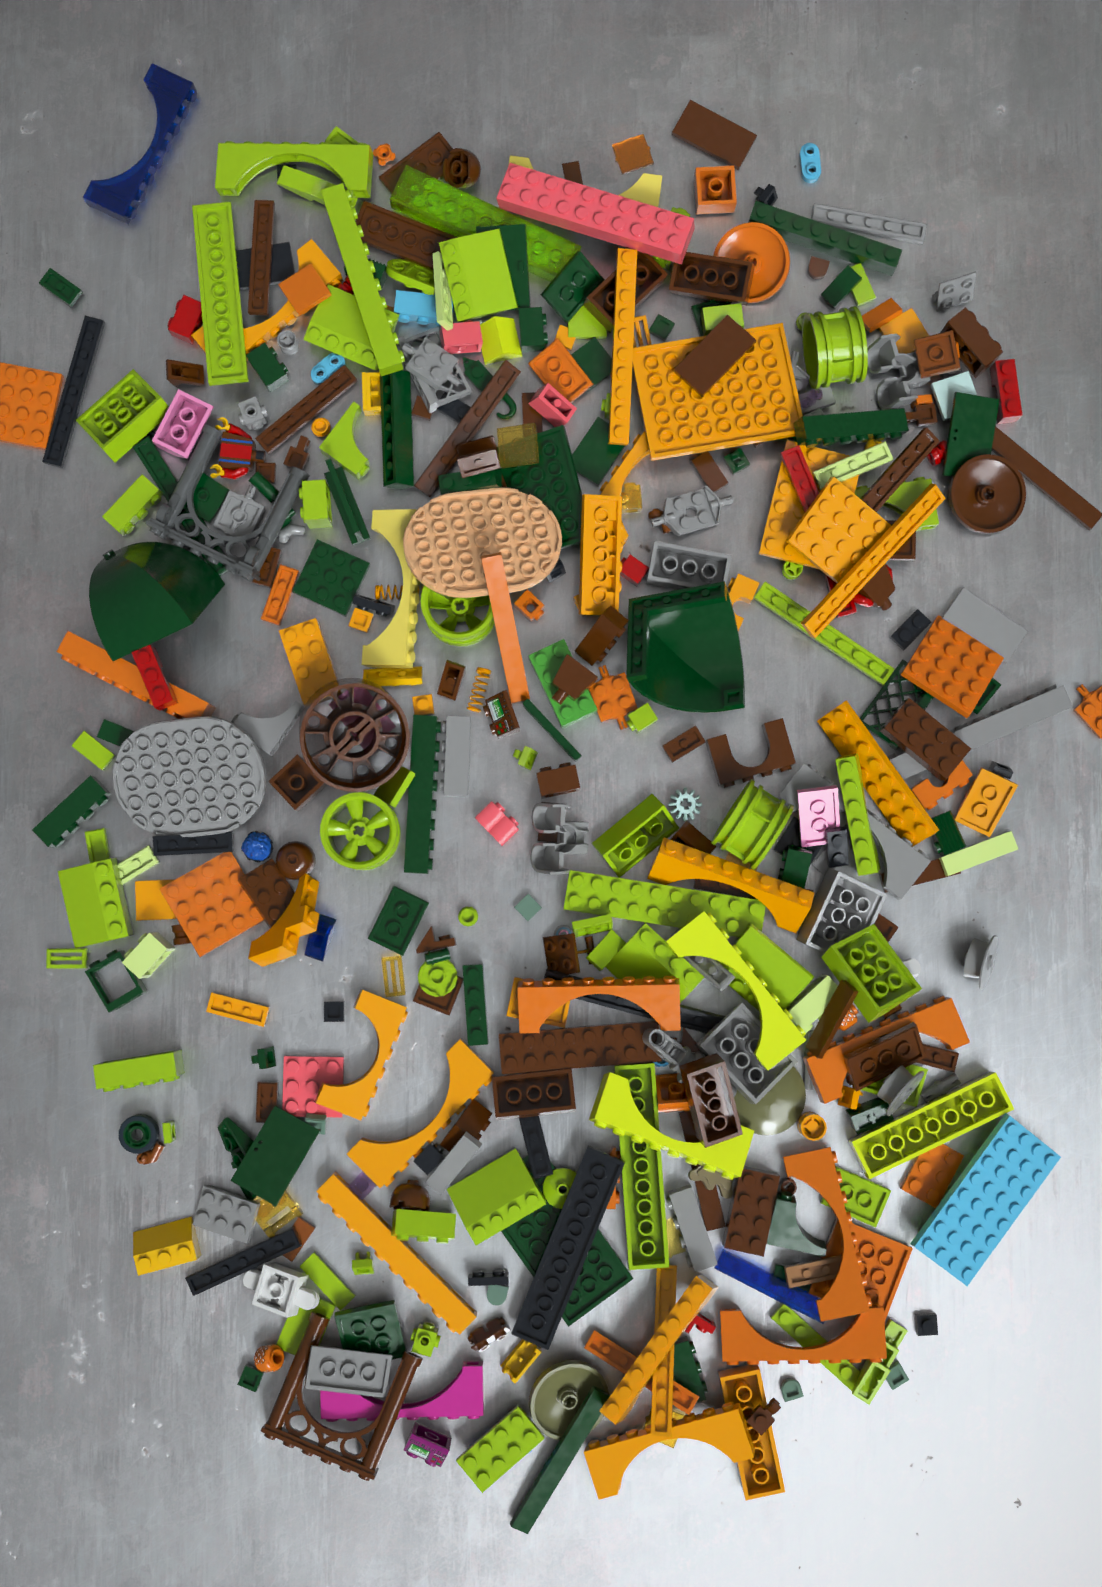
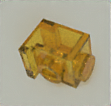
[621,483,642,514]

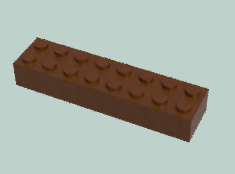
[499,1020,662,1074]

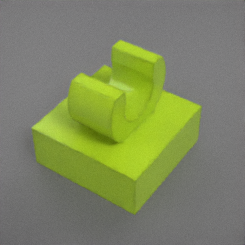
[513,746,538,771]
[352,1251,374,1275]

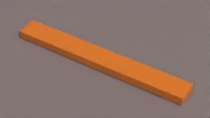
[481,552,530,703]

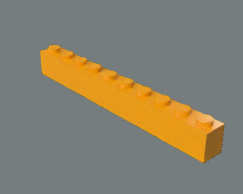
[316,1171,477,1335]

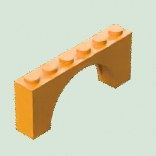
[315,989,408,1120]

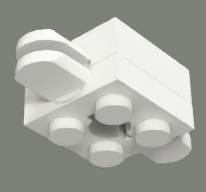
[243,1262,320,1318]

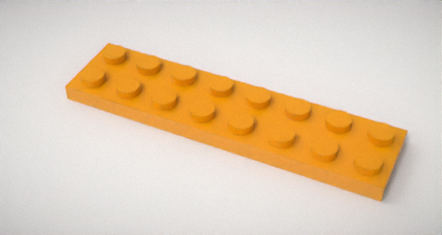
[817,700,939,847]

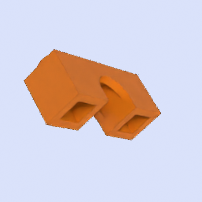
[910,760,973,810]

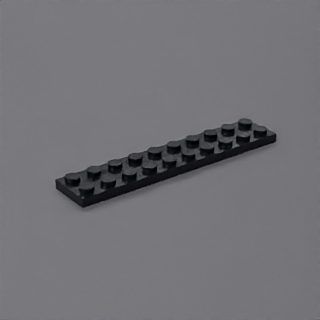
[511,1145,625,1350]

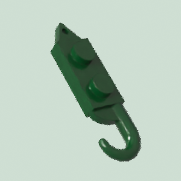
[463,357,517,420]

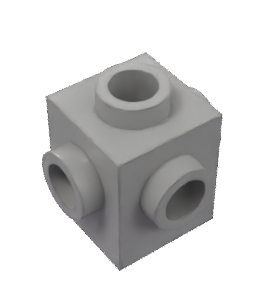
[238,396,268,430]

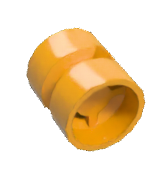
[797,1111,827,1141]

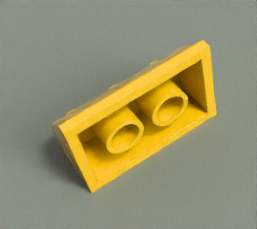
[133,1216,202,1276]

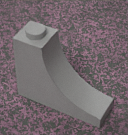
[231,701,304,756]

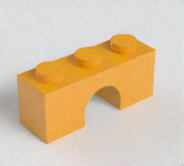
[727,573,759,631]

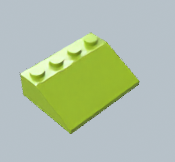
[439,229,518,322]
[303,284,400,370]
[76,369,169,463]
[58,858,134,948]
[605,923,704,1003]
[718,924,814,1011]
[821,924,922,1023]
[447,1148,546,1245]

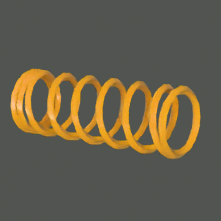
[375,584,419,600]
[466,667,491,712]

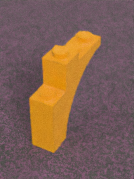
[248,873,319,967]

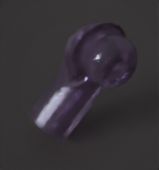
[800,389,823,409]

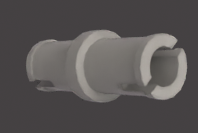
[921,1073,961,1103]

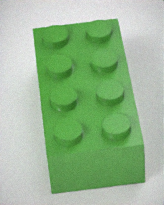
[528,639,598,729]

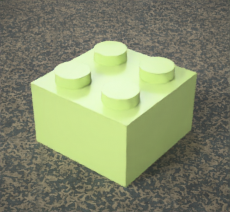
[122,932,175,979]

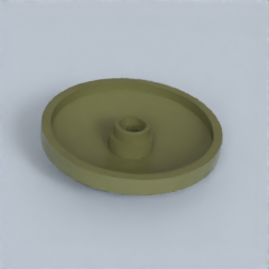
[731,1066,806,1135]
[529,1360,609,1440]

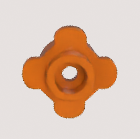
[373,143,396,166]

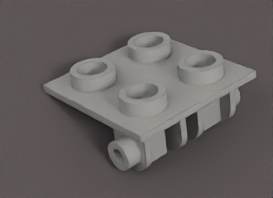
[932,271,977,311]

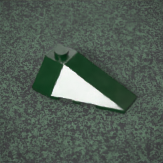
[217,1117,260,1201]

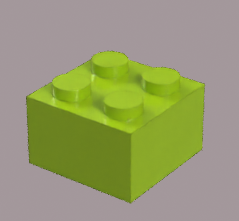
[299,479,333,529]

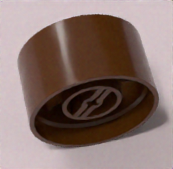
[299,678,410,792]

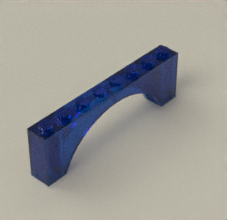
[83,63,197,225]

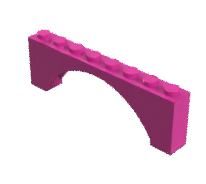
[320,1361,484,1422]

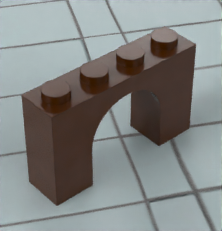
[706,718,796,788]

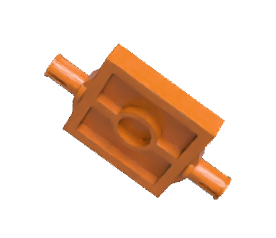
[589,665,638,730]
[1073,684,1102,739]

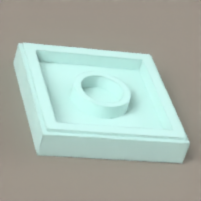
[930,371,977,421]

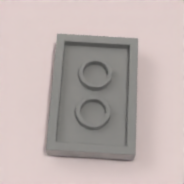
[193,1185,261,1244]

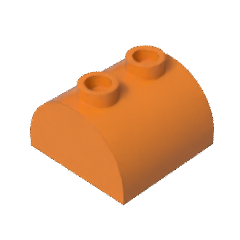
[655,1073,690,1113]

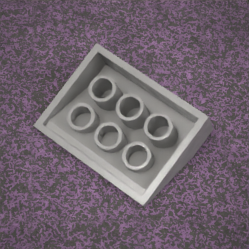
[796,868,887,953]
[695,1003,798,1104]

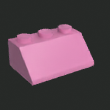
[152,389,214,459]

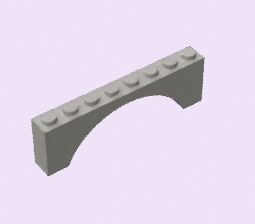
[777,764,931,900]

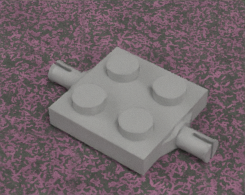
[402,338,461,391]
[213,485,266,547]

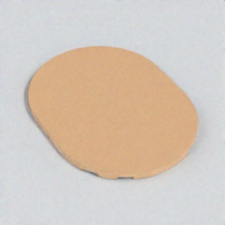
[403,487,562,598]

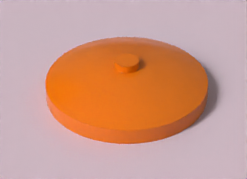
[713,222,790,303]

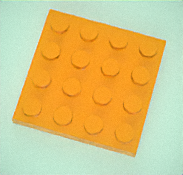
[786,477,891,583]

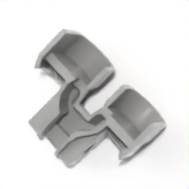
[867,334,931,410]
[530,803,589,875]

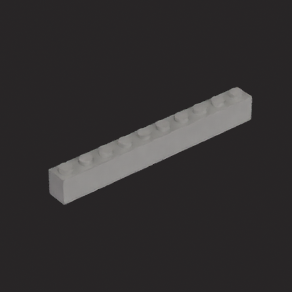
[887,684,1073,779]

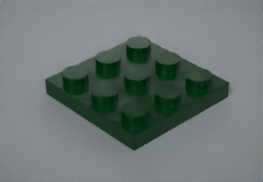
[292,539,371,617]
[334,1300,407,1360]

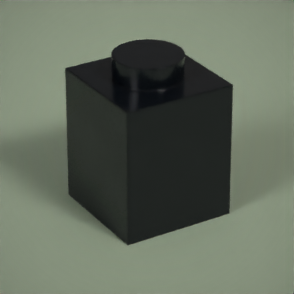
[413,1142,445,1176]

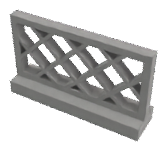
[396,326,472,413]

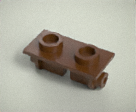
[467,1317,510,1352]

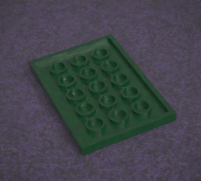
[497,425,582,549]

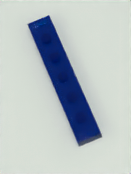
[714,1249,825,1324]

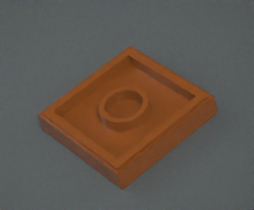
[914,330,960,379]

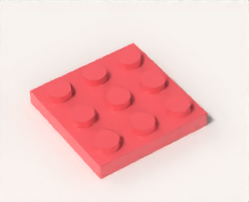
[282,1056,344,1118]

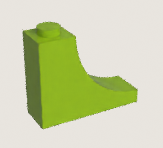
[319,401,370,480]

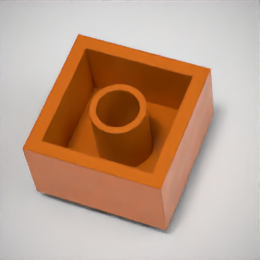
[694,166,737,215]

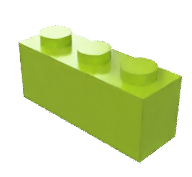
[102,474,163,536]
[391,1209,456,1244]

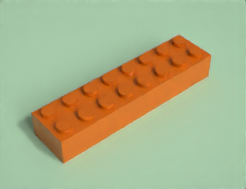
[56,631,216,719]

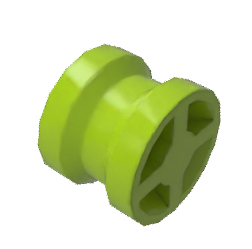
[782,561,803,580]

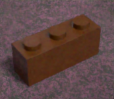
[575,606,629,666]

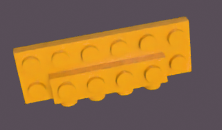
[579,494,623,615]

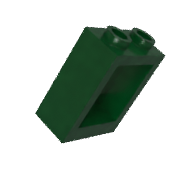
[85,949,148,1013]

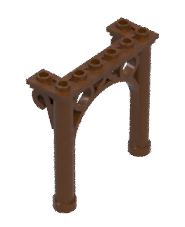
[261,1311,423,1481]

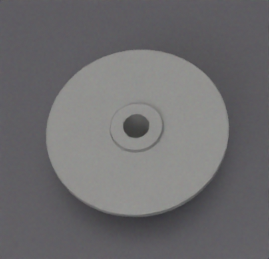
[964,935,998,990]
[877,1065,924,1116]

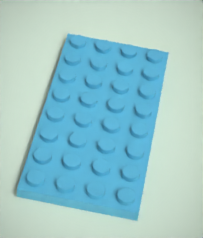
[910,1113,1061,1286]

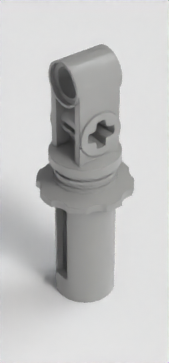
[642,1028,737,1097]

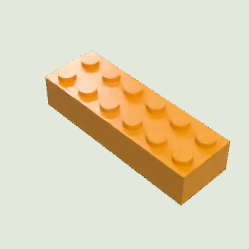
[718,1365,785,1501]

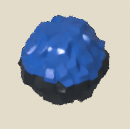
[241,831,274,863]

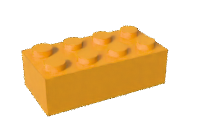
[279,618,343,706]

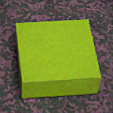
[162,1120,176,1144]

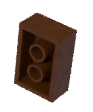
[940,307,1003,378]

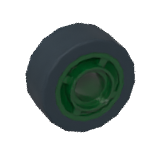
[119,1114,159,1154]

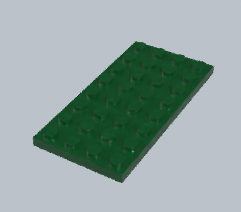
[501,1155,634,1327]

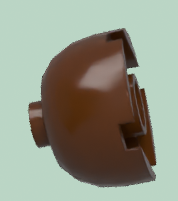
[443,148,481,189]
[276,841,316,880]
[389,1180,430,1211]

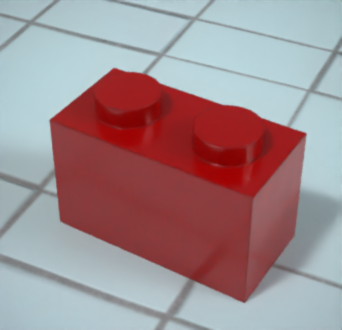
[168,295,203,345]

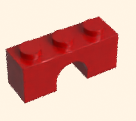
[989,359,1023,424]
[131,645,178,711]

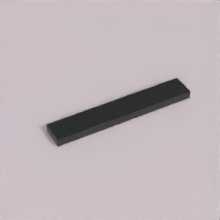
[185,1227,302,1296]

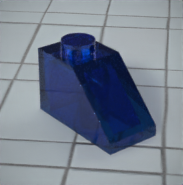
[305,914,337,962]

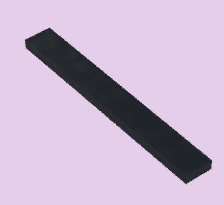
[42,315,105,468]

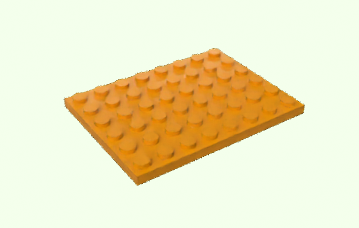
[632,323,803,461]

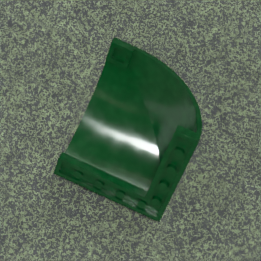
[89,542,225,661]
[626,581,745,713]

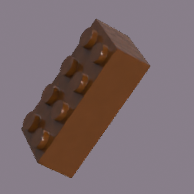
[583,251,668,333]
[669,252,755,306]
[880,698,972,781]
[679,1053,743,1148]
[492,1069,576,1120]
[722,1166,780,1257]

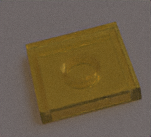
[497,423,539,468]

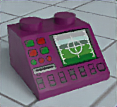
[404,1422,452,1467]

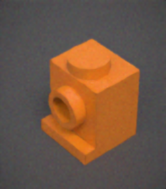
[514,589,545,622]

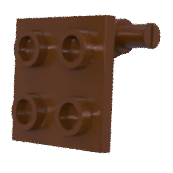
[543,933,594,974]

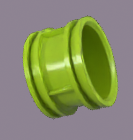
[802,306,868,389]
[421,585,495,646]
[711,779,794,870]
[320,792,401,870]

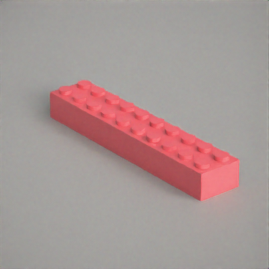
[496,163,695,265]

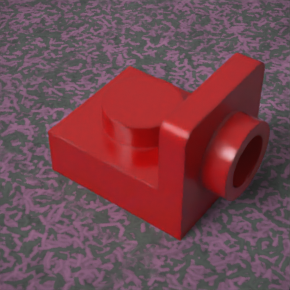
[685,1313,716,1334]

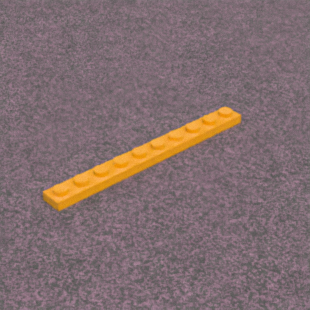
[608,248,637,445]
[801,484,946,638]

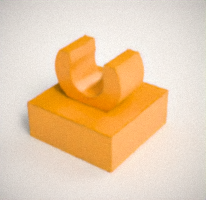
[838,1086,863,1110]

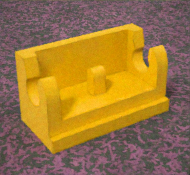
[362,372,381,416]
[500,1339,542,1384]

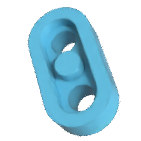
[799,143,821,183]
[311,353,346,385]

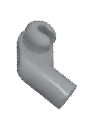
[278,524,306,543]

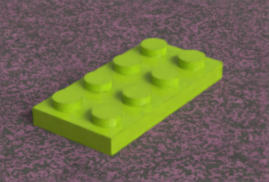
[456,1405,545,1493]

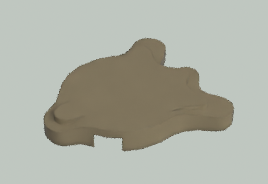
[688,1164,734,1199]

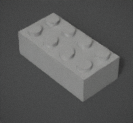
[646,541,732,590]

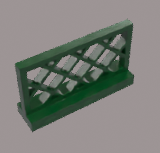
[324,458,371,546]
[860,659,934,751]

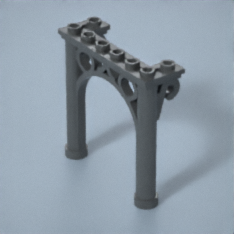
[145,424,310,582]

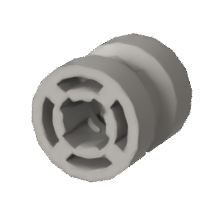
[277,330,299,355]

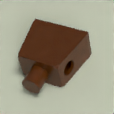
[552,654,598,705]

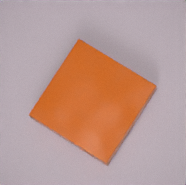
[278,264,332,316]

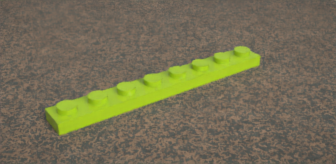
[753,582,894,686]

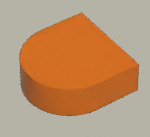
[910,394,933,409]

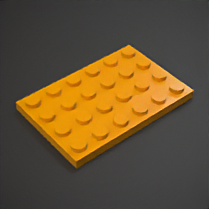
[758,440,859,569]

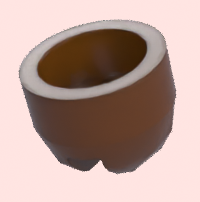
[780,1178,797,1194]

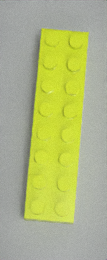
[848,1072,1014,1179]

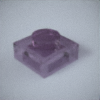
[348,1171,377,1200]

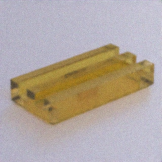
[382,955,406,997]

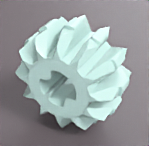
[668,788,702,821]

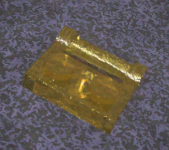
[256,1191,303,1238]

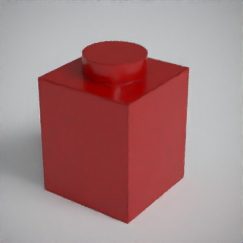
[620,554,649,587]

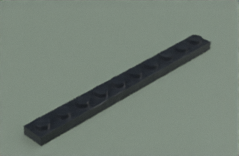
[544,969,726,1034]

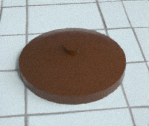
[948,454,1026,534]

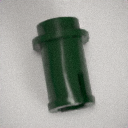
[424,947,450,966]

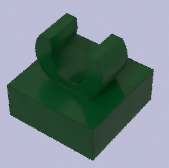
[723,447,750,475]
[251,1046,276,1069]

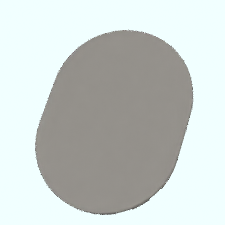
[113,716,267,837]

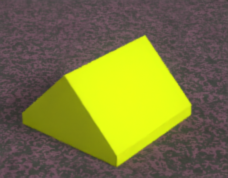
[480,316,522,365]

